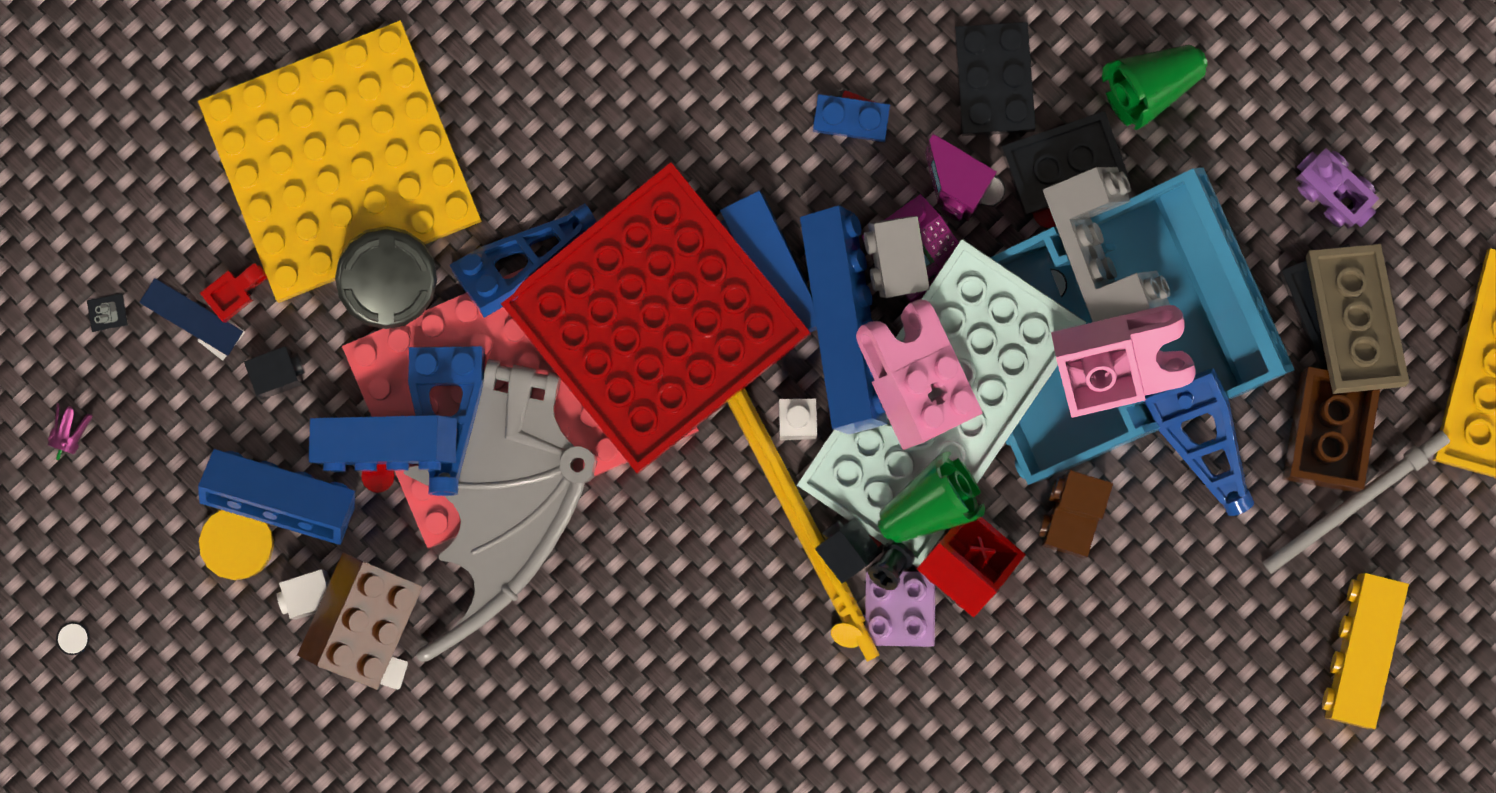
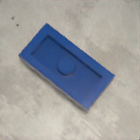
[813,94,890,142]

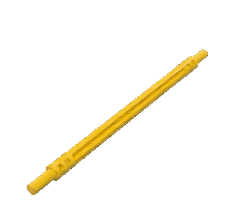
[727,388,880,662]

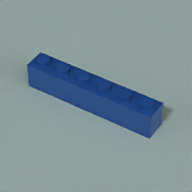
[800,205,888,435]

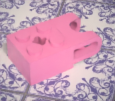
[856,299,983,450]
[1051,305,1196,418]

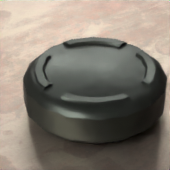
[335,226,437,329]

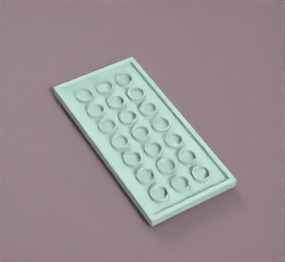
[797,239,1087,567]

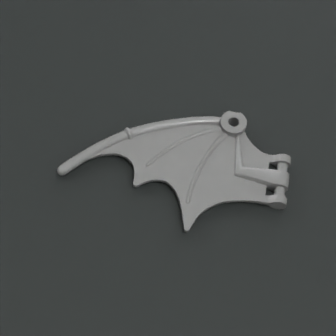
[404,359,598,662]

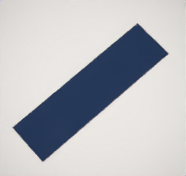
[139,278,244,356]

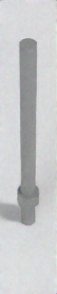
[1262,430,1450,574]

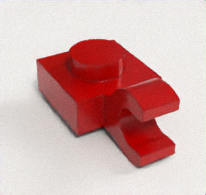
[200,263,267,323]

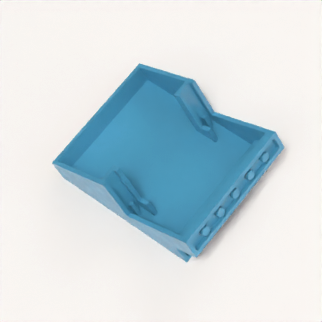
[990,168,1295,485]

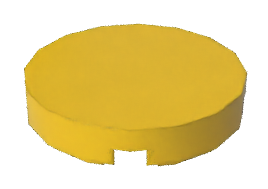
[199,510,274,580]

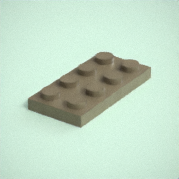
[1306,244,1409,394]

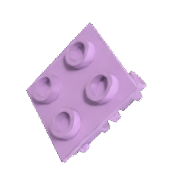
[865,572,935,647]

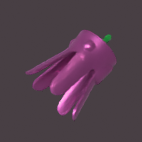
[47,403,93,460]

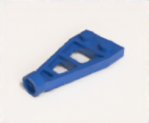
[449,203,597,318]
[408,346,485,496]
[1145,368,1255,516]

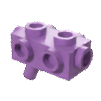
[1296,148,1379,229]

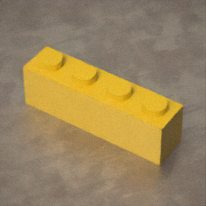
[1322,573,1409,729]

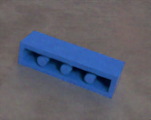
[720,191,817,333]
[309,415,457,472]
[198,449,355,545]

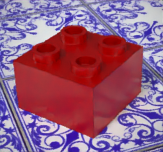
[917,517,1026,618]

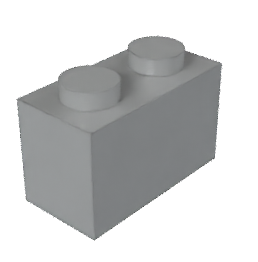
[864,216,930,298]

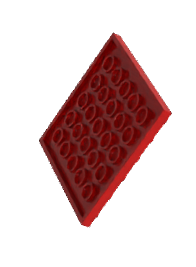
[501,162,811,474]

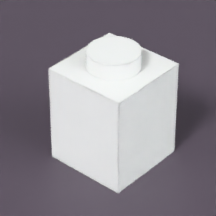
[779,398,817,440]
[277,569,330,620]

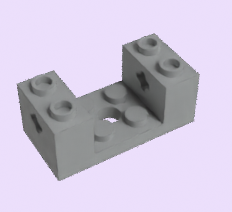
[1043,167,1170,322]

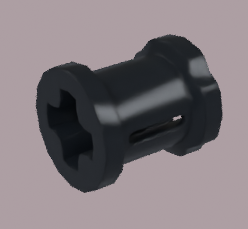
[868,540,915,590]

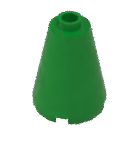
[1102,44,1207,130]
[878,451,985,543]

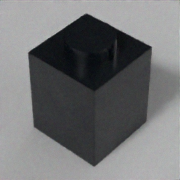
[244,346,305,400]
[815,517,882,584]

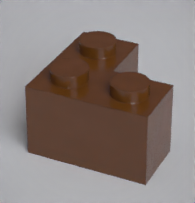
[1038,470,1113,559]

